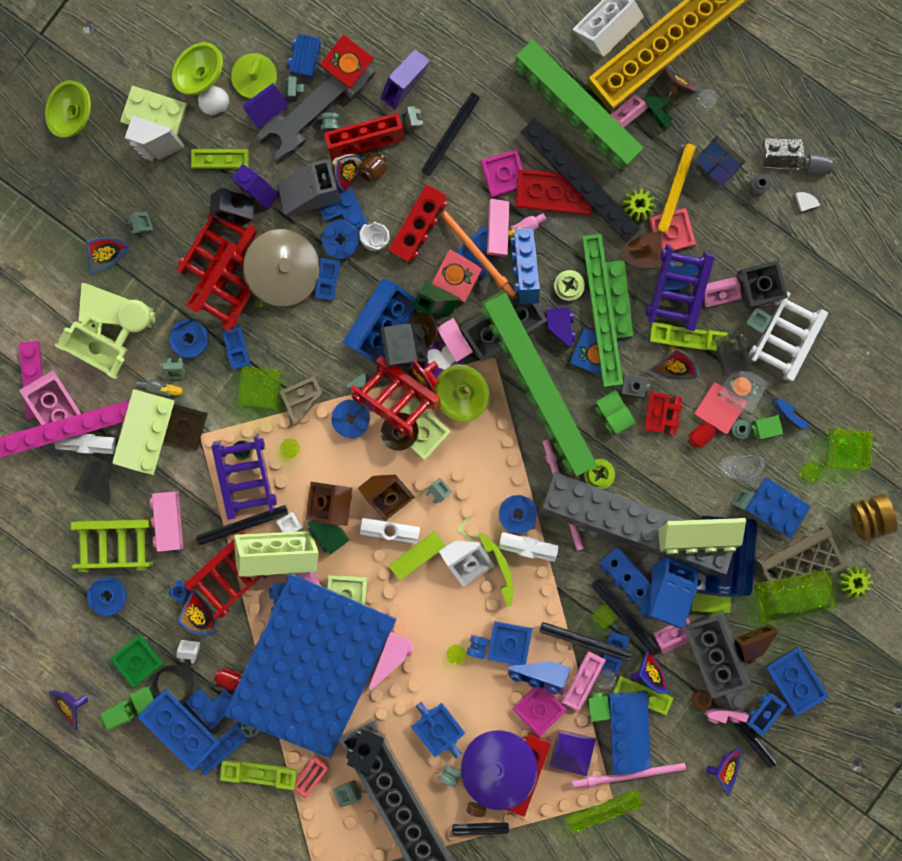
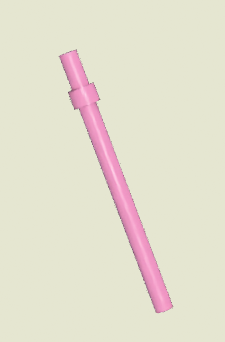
[542,439,584,551]
[571,763,686,789]

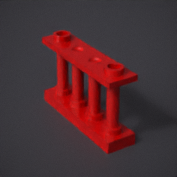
[177,211,258,290]
[185,240,252,331]
[351,356,441,439]
[184,532,268,619]

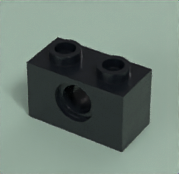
[210,188,254,226]
[345,725,385,774]

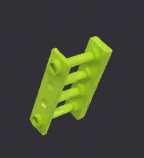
[71,519,153,572]

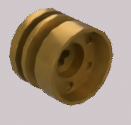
[850,494,898,542]

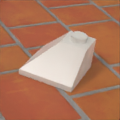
[439,541,495,587]

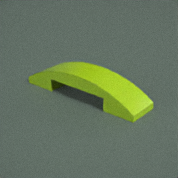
[649,323,728,352]
[479,533,513,607]
[220,760,297,790]

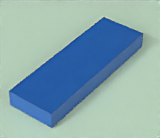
[198,723,250,775]

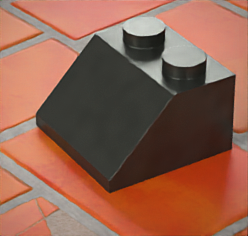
[737,260,788,309]
[381,324,428,367]

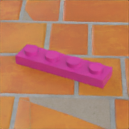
[19,341,43,419]

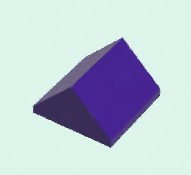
[242,83,289,128]

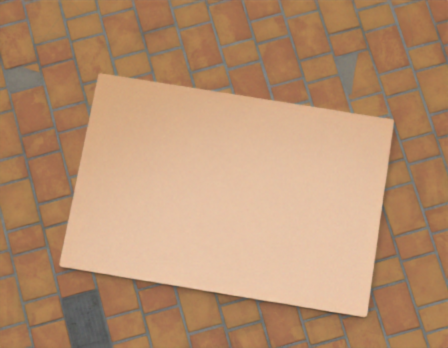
[201,357,613,861]

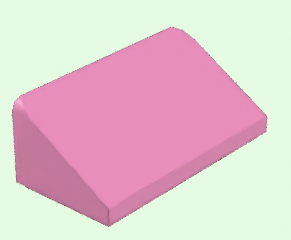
[703,277,742,308]
[653,618,691,654]

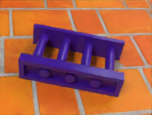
[645,244,715,331]
[211,433,277,520]

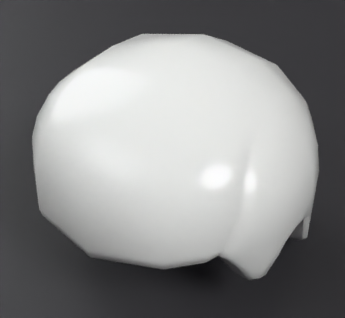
[198,86,229,115]
[359,222,390,251]

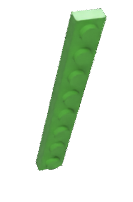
[582,234,623,388]

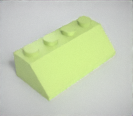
[112,389,174,475]
[658,518,746,555]
[234,531,319,577]

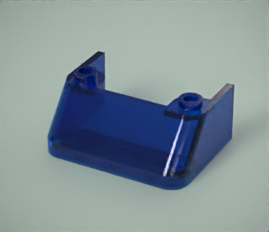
[696,516,757,597]

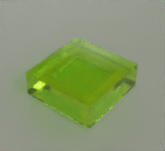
[591,603,618,630]

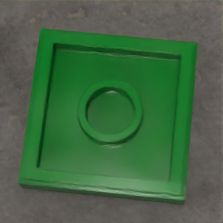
[110,634,164,689]

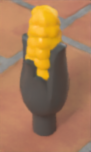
[136,380,183,397]

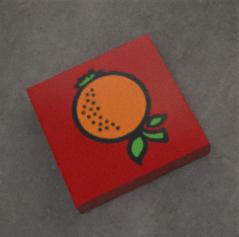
[320,34,374,89]

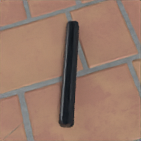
[422,93,479,176]
[196,505,288,545]
[591,579,661,655]
[539,622,631,661]

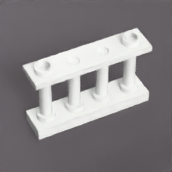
[749,291,828,382]

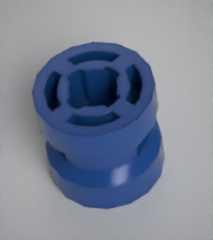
[466,635,489,659]

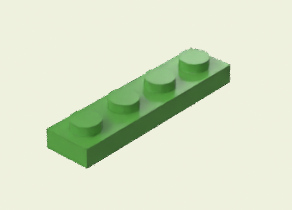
[606,260,633,338]

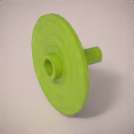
[231,53,277,99]

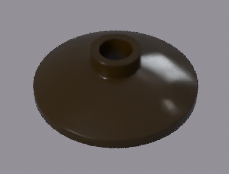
[407,312,438,349]
[381,412,419,451]

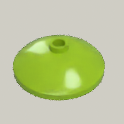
[172,42,223,95]
[45,80,91,138]
[434,365,489,421]

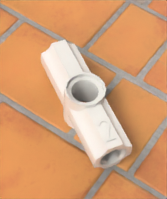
[54,434,116,454]
[360,518,420,544]
[498,532,558,562]

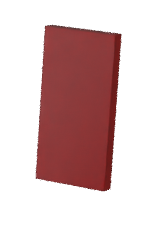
[515,169,595,216]

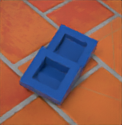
[315,257,340,300]
[222,326,251,369]
[773,398,809,430]
[601,631,629,676]

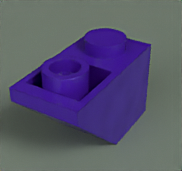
[545,307,575,347]

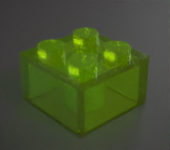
[238,366,283,410]
[826,429,873,470]

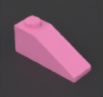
[369,632,414,689]

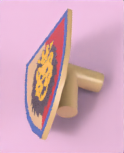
[332,154,364,193]

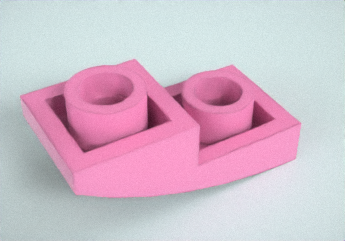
[437,318,473,362]
[704,708,749,724]

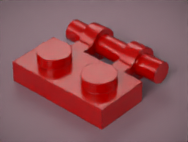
[644,392,683,435]

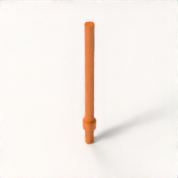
[441,211,518,300]

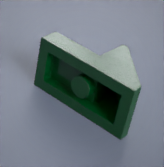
[642,96,673,132]

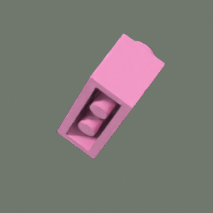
[150,491,183,551]

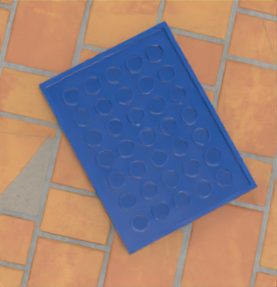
[224,573,397,759]

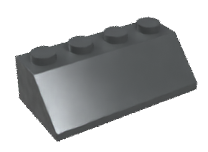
[460,294,547,362]
[684,610,751,699]

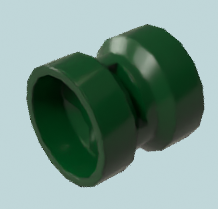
[233,440,254,460]

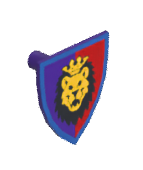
[631,649,669,694]
[48,690,88,730]
[706,748,741,796]

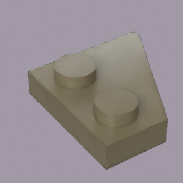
[280,376,323,426]

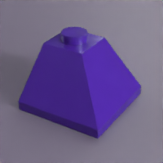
[549,729,596,776]

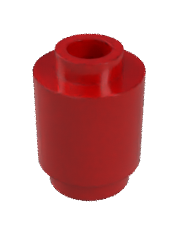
[688,422,717,450]
[214,667,241,692]

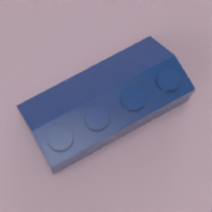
[342,278,416,364]
[609,691,651,774]

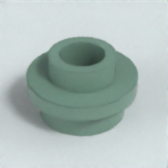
[732,420,751,439]

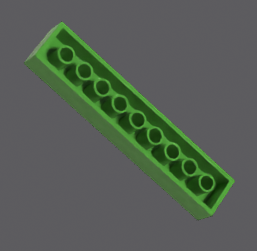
[480,292,597,476]

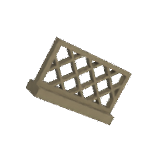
[755,524,846,602]

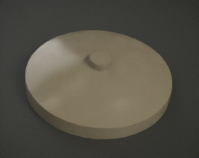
[243,229,320,307]

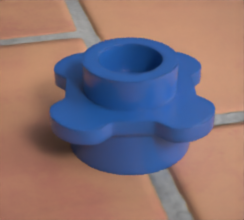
[168,580,192,603]

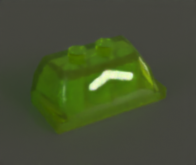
[754,570,836,623]

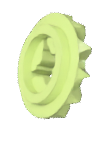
[554,270,585,301]

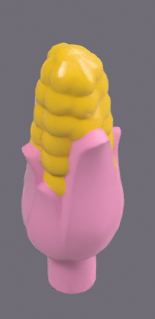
[508,213,547,241]

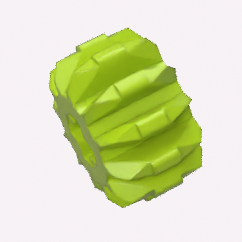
[623,188,656,221]
[839,566,873,599]

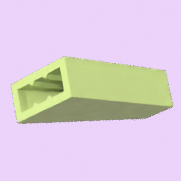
[79,283,155,328]

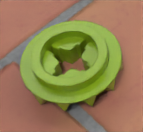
[584,459,615,489]

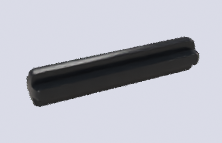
[734,721,777,769]
[452,822,509,836]

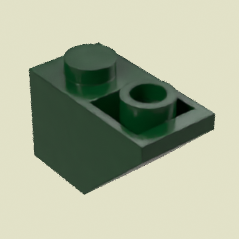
[412,281,460,315]
[307,521,350,555]

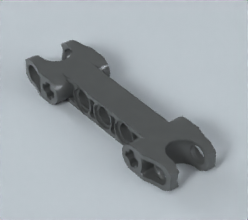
[256,68,375,162]

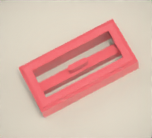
[295,755,330,799]

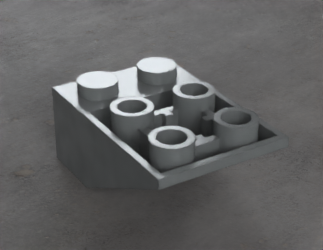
[278,159,341,217]

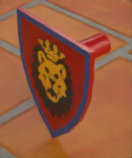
[407,359,440,396]

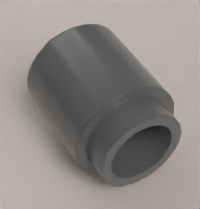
[803,154,833,176]
[748,174,771,196]

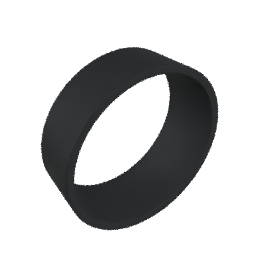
[151,665,194,704]

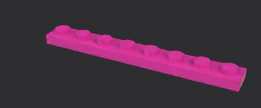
[0,400,130,458]

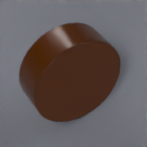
[692,690,712,710]
[466,802,486,817]

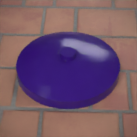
[461,730,538,810]

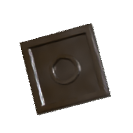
[163,404,208,450]

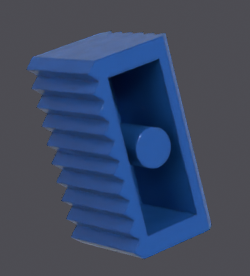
[287,34,322,80]

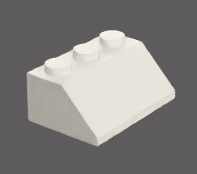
[572,0,644,57]

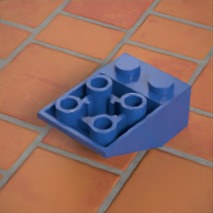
[649,557,698,629]

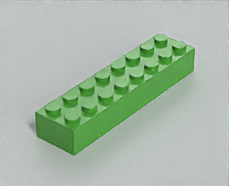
[514,39,644,171]

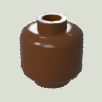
[359,153,387,182]

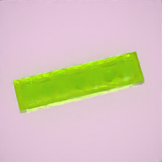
[566,790,643,834]

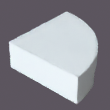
[795,192,820,212]

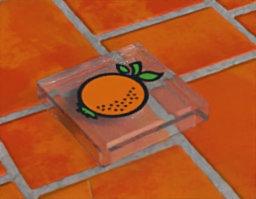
[717,363,769,415]

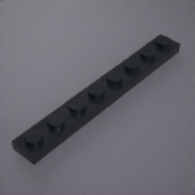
[520,118,641,243]

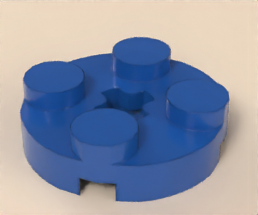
[322,220,361,259]
[169,319,209,358]
[331,400,370,438]
[499,495,537,533]
[87,577,127,616]

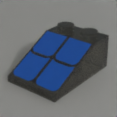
[691,135,746,190]

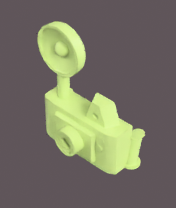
[55,300,151,379]

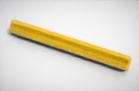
[657,144,696,233]

